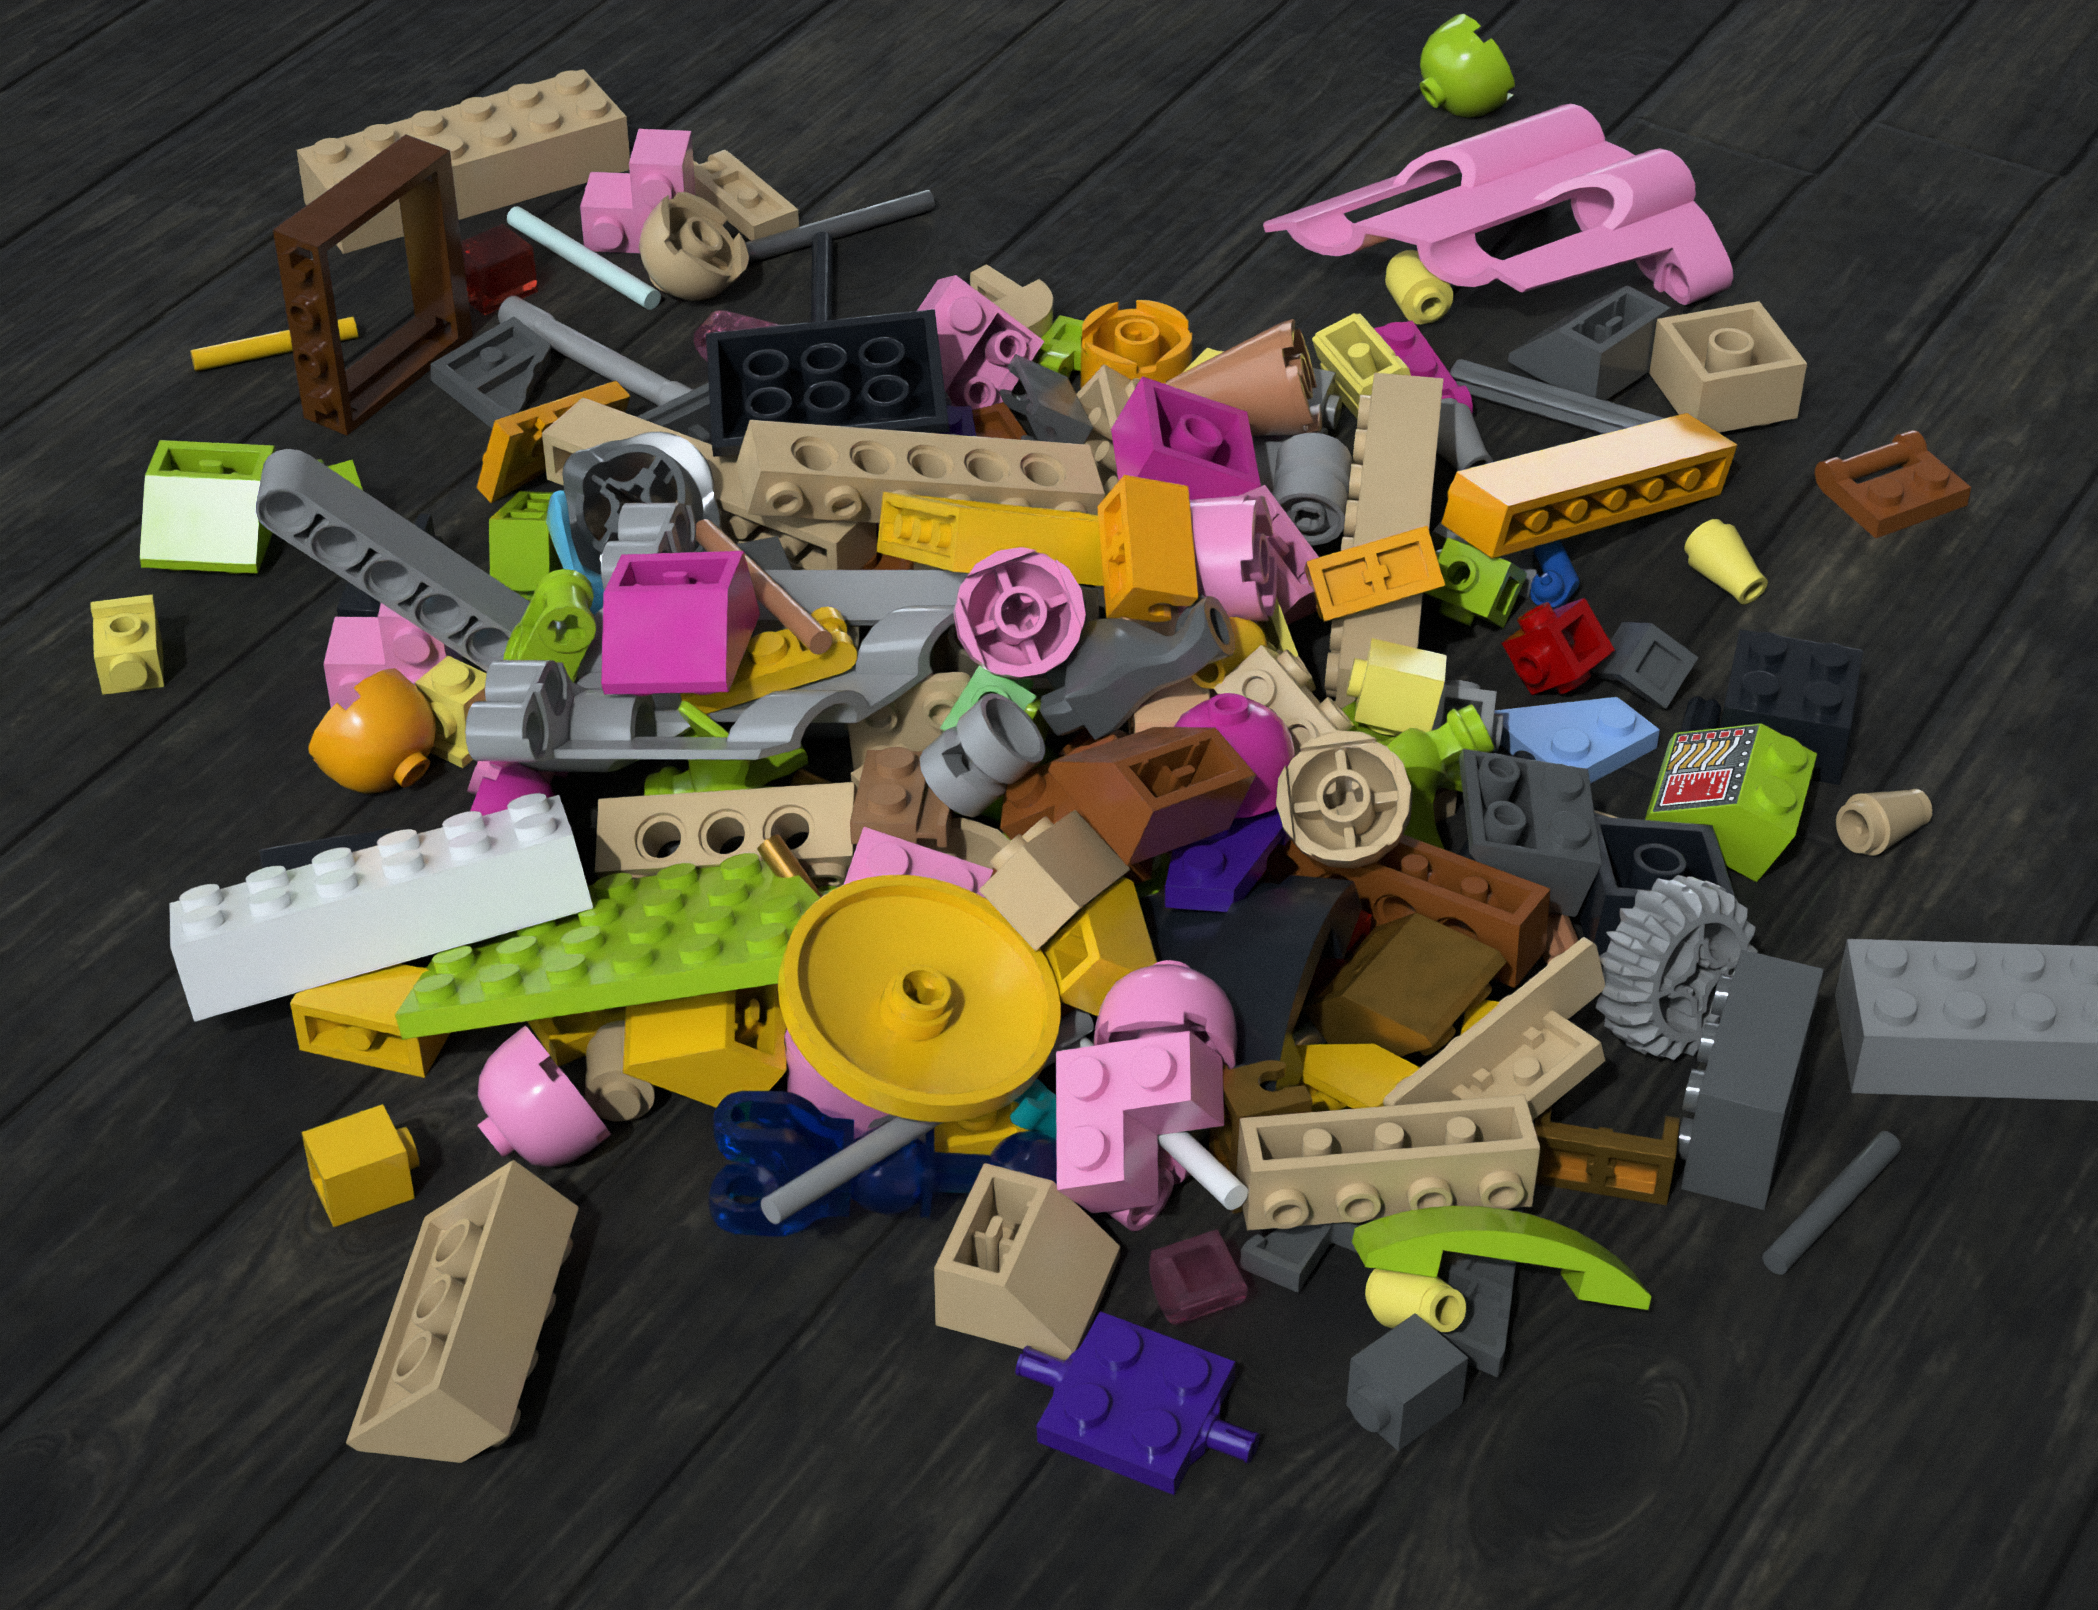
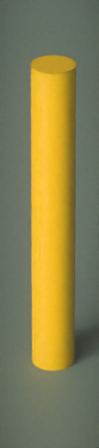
[190,317,358,372]

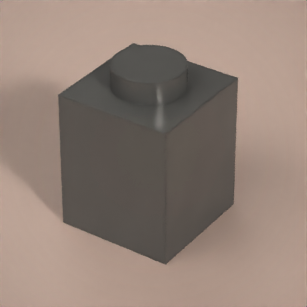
[1346,1313,1468,1451]

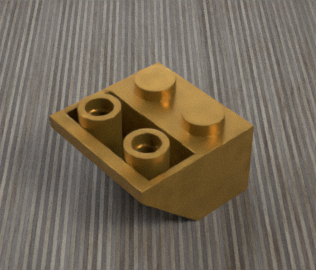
[1302,912,1507,1058]

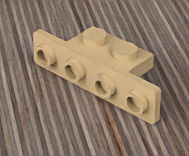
[1383,937,1605,1121]

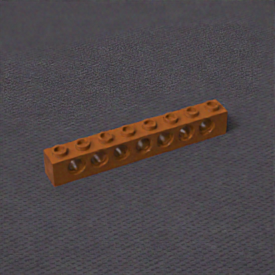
[1058,727,1551,988]

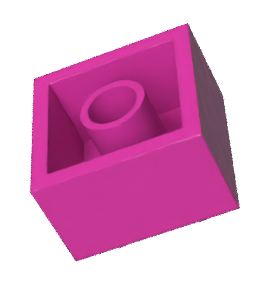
[1111,376,1261,500]

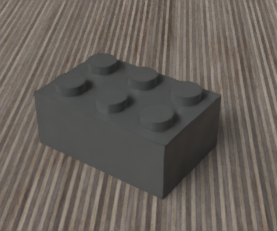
[1675,949,1824,1210]

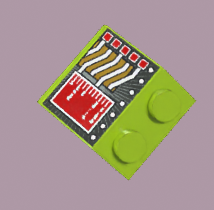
[1645,724,1817,882]

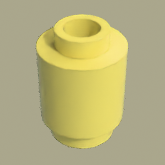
[1385,250,1453,325]

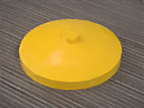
[778,875,1061,1122]

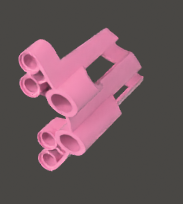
[1263,104,1733,305]

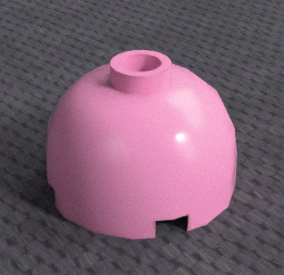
[953,547,1086,680]
[1093,960,1237,1069]
[478,1026,611,1168]

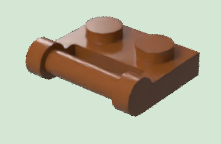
[1815,430,1971,539]

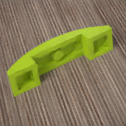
[1352,1206,1652,1310]

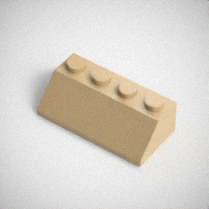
[346,1160,579,1463]

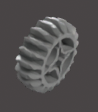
[1595,875,1758,1060]

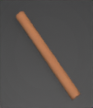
[696,519,832,654]

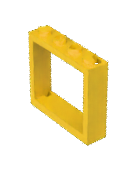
[876,492,1104,586]

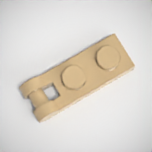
[693,150,799,241]

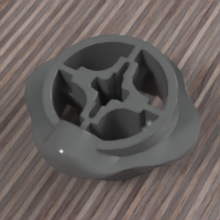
[562,431,721,574]

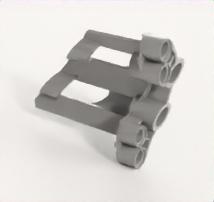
[465,503,969,772]

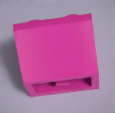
[601,551,760,696]

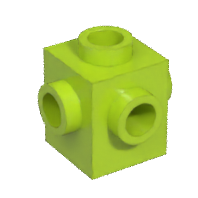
[1425,537,1527,628]

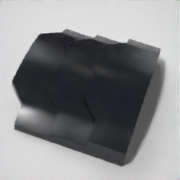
[1085,875,1362,1092]

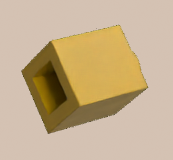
[302,1104,420,1227]

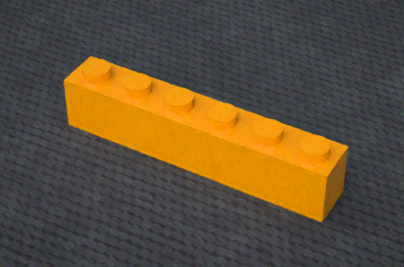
[1441,413,1737,558]

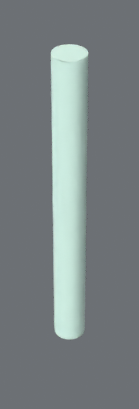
[507,206,661,310]

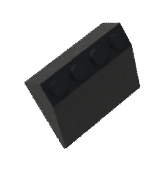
[706,309,949,457]

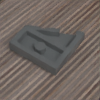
[431,316,551,428]

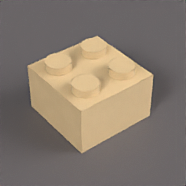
[1649,301,1807,433]

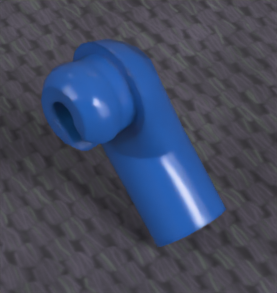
[1530,540,1580,609]

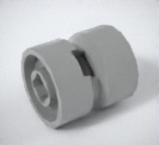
[1272,433,1352,546]
[920,693,1045,817]

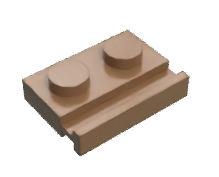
[850,747,954,848]

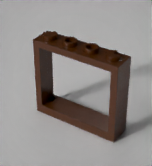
[273,134,473,436]

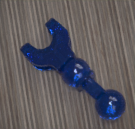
[708,1091,1057,1237]

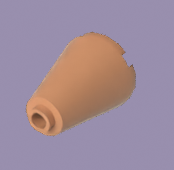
[1165,319,1322,436]

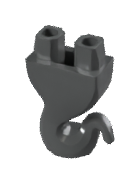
[1040,594,1235,740]

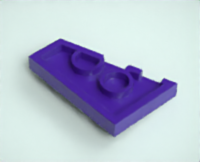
[1165,807,1290,912]

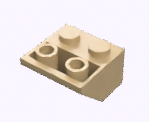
[934,1163,1120,1360]

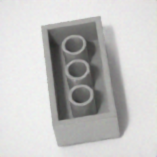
[1835,939,2098,1101]

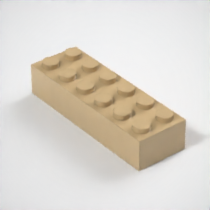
[297,69,630,254]

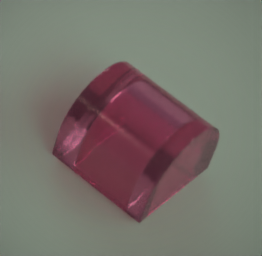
[1149,1229,1248,1325]

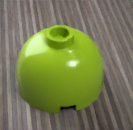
[1420,14,1515,118]

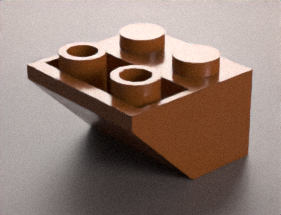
[1048,727,1256,866]

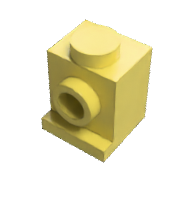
[91,594,164,695]
[415,656,487,768]

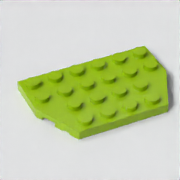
[395,853,820,1040]

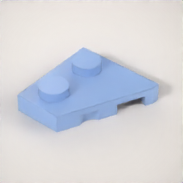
[1494,697,1660,784]

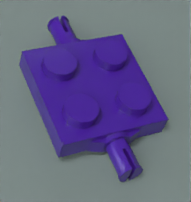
[1015,1311,1260,1496]

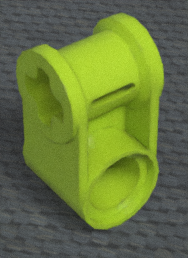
[503,569,596,682]

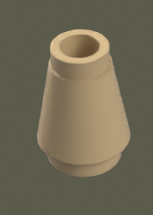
[1836,789,1932,856]

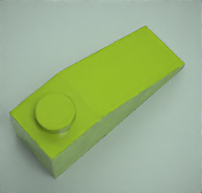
[489,491,562,601]

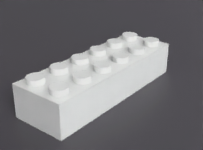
[170,793,593,1022]

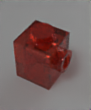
[461,224,538,315]

